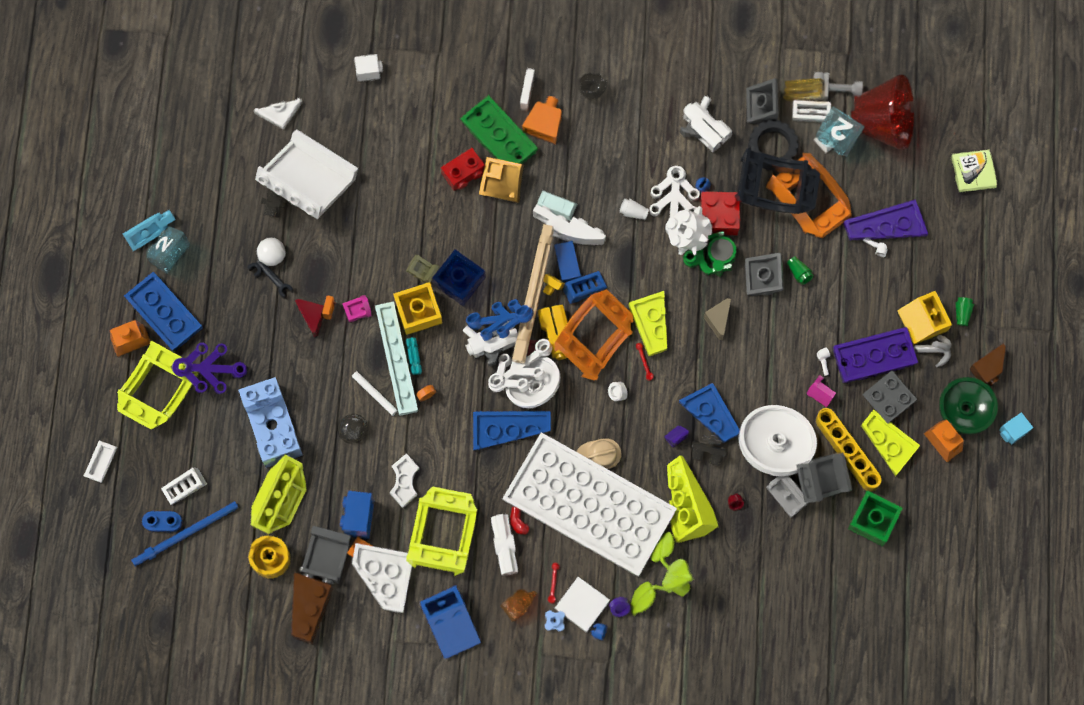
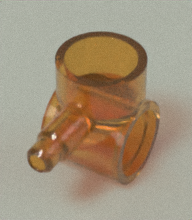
[500,589,537,622]

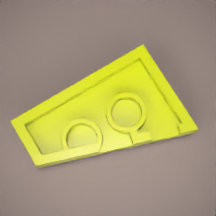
[628,291,667,356]
[861,410,920,476]

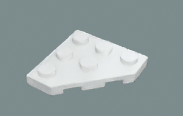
[352,543,412,613]

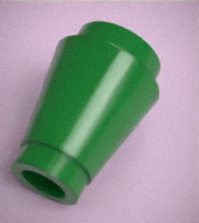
[787,256,814,285]
[955,297,974,326]

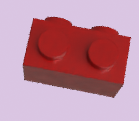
[441,148,485,191]

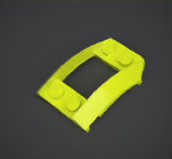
[117,341,199,430]
[406,487,477,576]

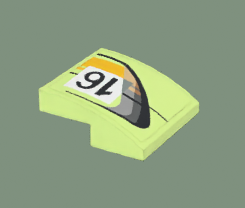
[952,150,997,192]

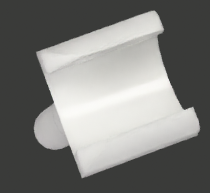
[863,239,887,257]
[817,348,830,376]

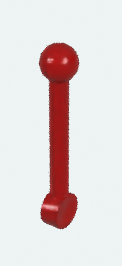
[636,343,654,381]
[548,563,559,604]

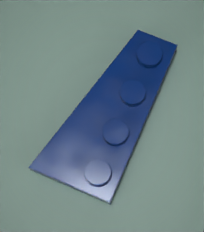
[473,411,551,451]

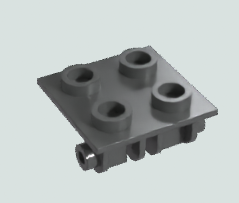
[862,371,917,424]

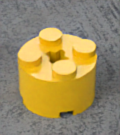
[249,536,290,579]

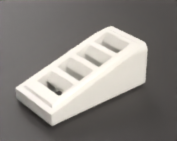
[161,468,207,505]

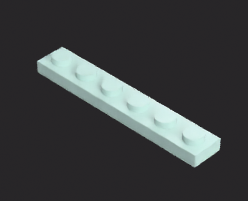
[375,302,418,416]

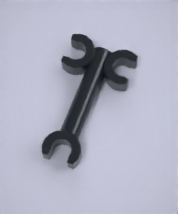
[247,260,294,299]

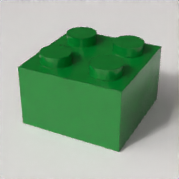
[848,490,903,547]

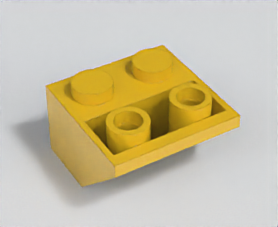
[897,291,952,345]

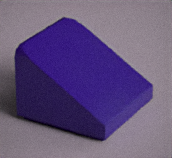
[665,426,689,447]

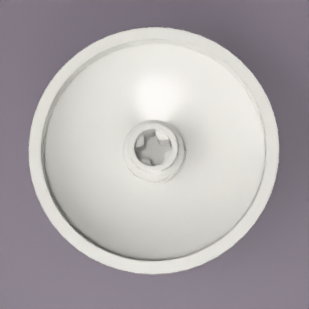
[739,405,817,476]

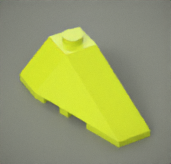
[667,456,719,543]

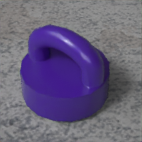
[609,597,630,617]

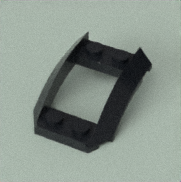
[734,148,820,214]

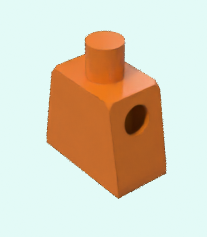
[522,96,562,144]
[110,320,151,357]
[924,420,964,462]

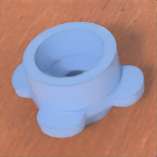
[545,611,565,631]

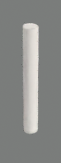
[352,371,398,416]

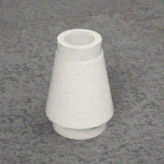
[619,198,649,220]

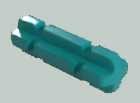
[406,338,422,375]

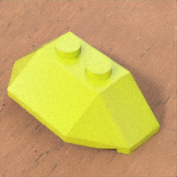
[251,455,306,534]

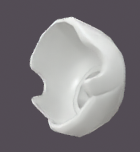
[256,238,286,266]

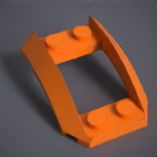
[766,153,852,238]
[555,289,633,381]

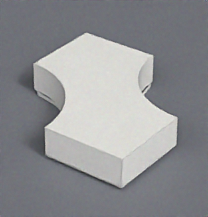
[390,454,419,508]

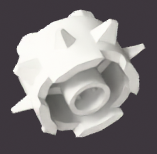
[667,206,712,255]

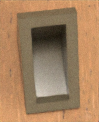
[704,298,731,340]

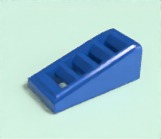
[563,271,607,304]

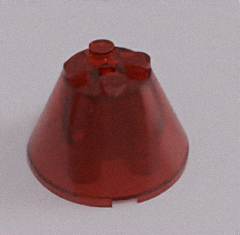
[851,75,914,150]

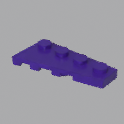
[843,200,928,240]

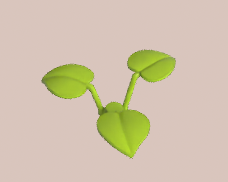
[631,532,693,616]

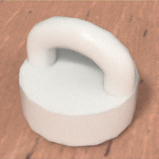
[608,382,628,401]

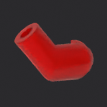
[510,507,529,534]

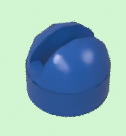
[695,177,711,193]
[591,623,607,640]

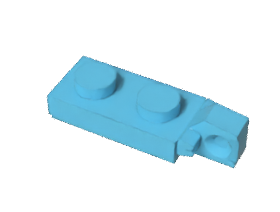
[123,210,175,251]

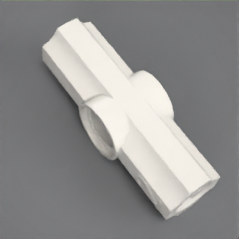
[491,514,518,576]

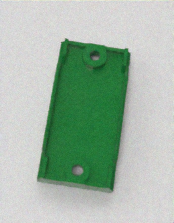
[460,95,538,164]

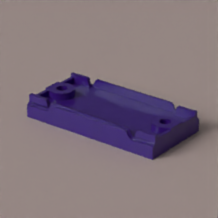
[833,327,918,383]

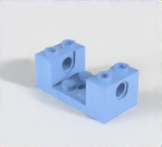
[239,377,303,468]

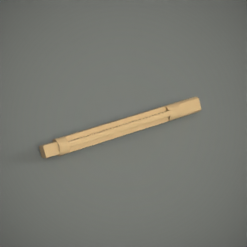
[512,224,554,364]

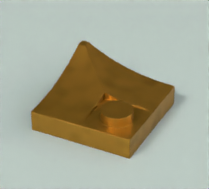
[479,157,524,203]

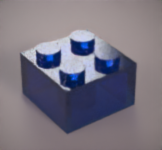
[432,249,486,306]

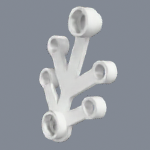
[649,166,700,235]
[488,339,552,392]

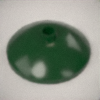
[939,377,998,434]

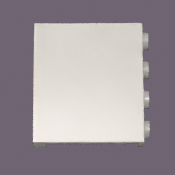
[255,129,358,219]

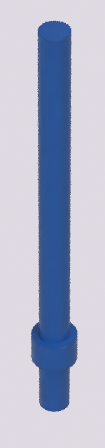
[131,501,238,566]

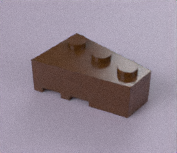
[291,572,333,645]

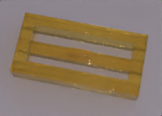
[784,78,823,101]

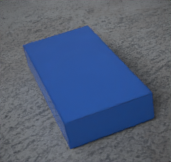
[554,241,581,282]

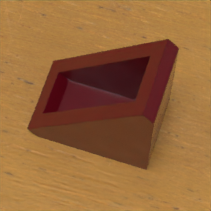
[295,299,324,337]

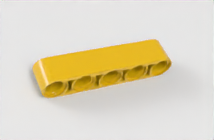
[816,408,881,492]

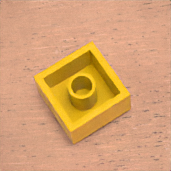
[393,282,442,335]

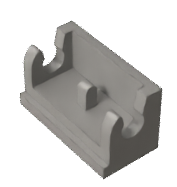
[766,476,809,518]

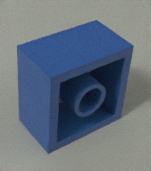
[340,491,374,539]

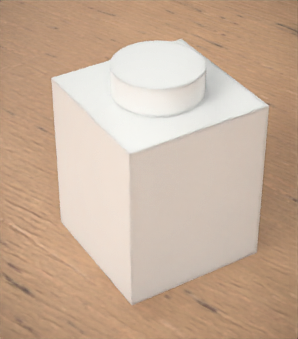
[355,55,383,81]

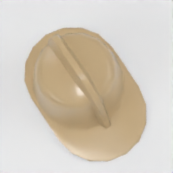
[577,438,621,469]

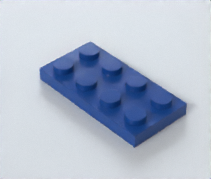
[124,272,203,352]

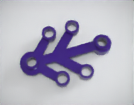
[172,343,247,394]

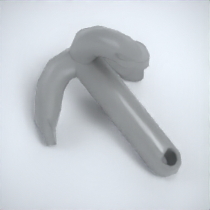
[913,335,952,367]

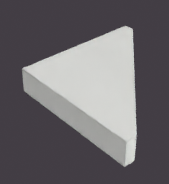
[254,98,302,130]

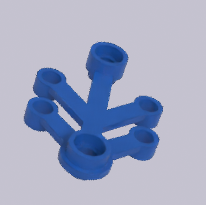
[466,299,534,341]

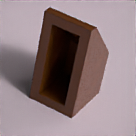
[970,343,1006,386]

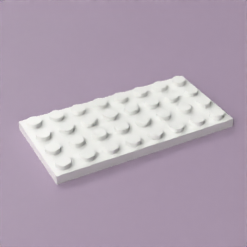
[502,432,677,577]

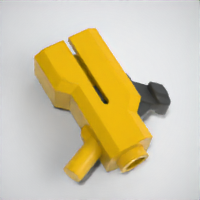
[537,305,582,360]

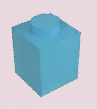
[999,412,1033,445]

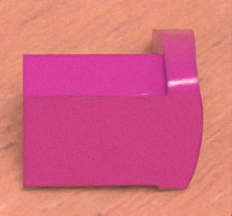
[342,295,372,323]
[807,375,836,408]

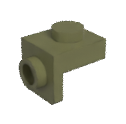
[406,255,439,283]

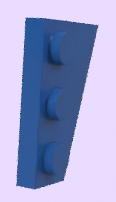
[679,383,740,443]

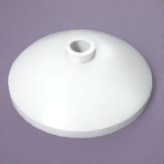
[505,356,560,408]

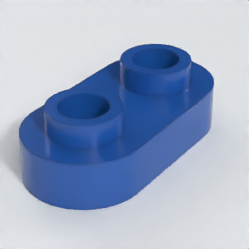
[142,511,182,532]

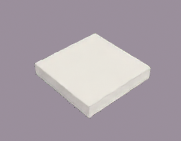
[555,577,610,633]

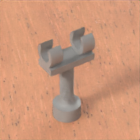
[813,72,863,101]

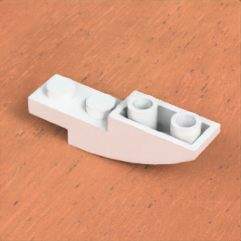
[533,205,606,245]

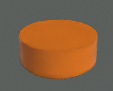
[417,385,436,401]

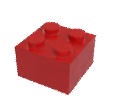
[700,192,740,236]

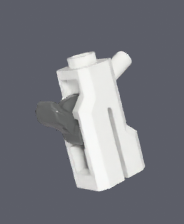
[680,96,732,152]
[463,321,518,366]

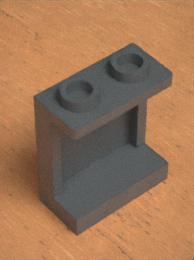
[796,453,852,503]
[300,526,352,585]

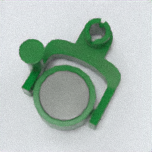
[683,231,736,276]

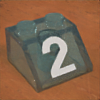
[816,106,865,157]
[146,227,190,274]

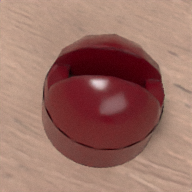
[728,493,744,510]

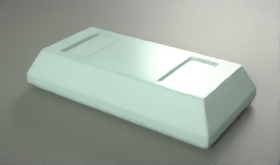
[537,191,577,221]

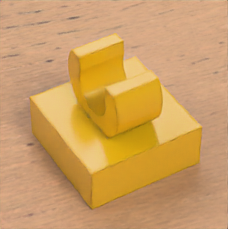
[543,274,565,295]

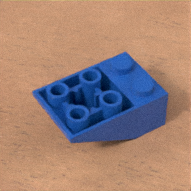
[420,586,481,659]

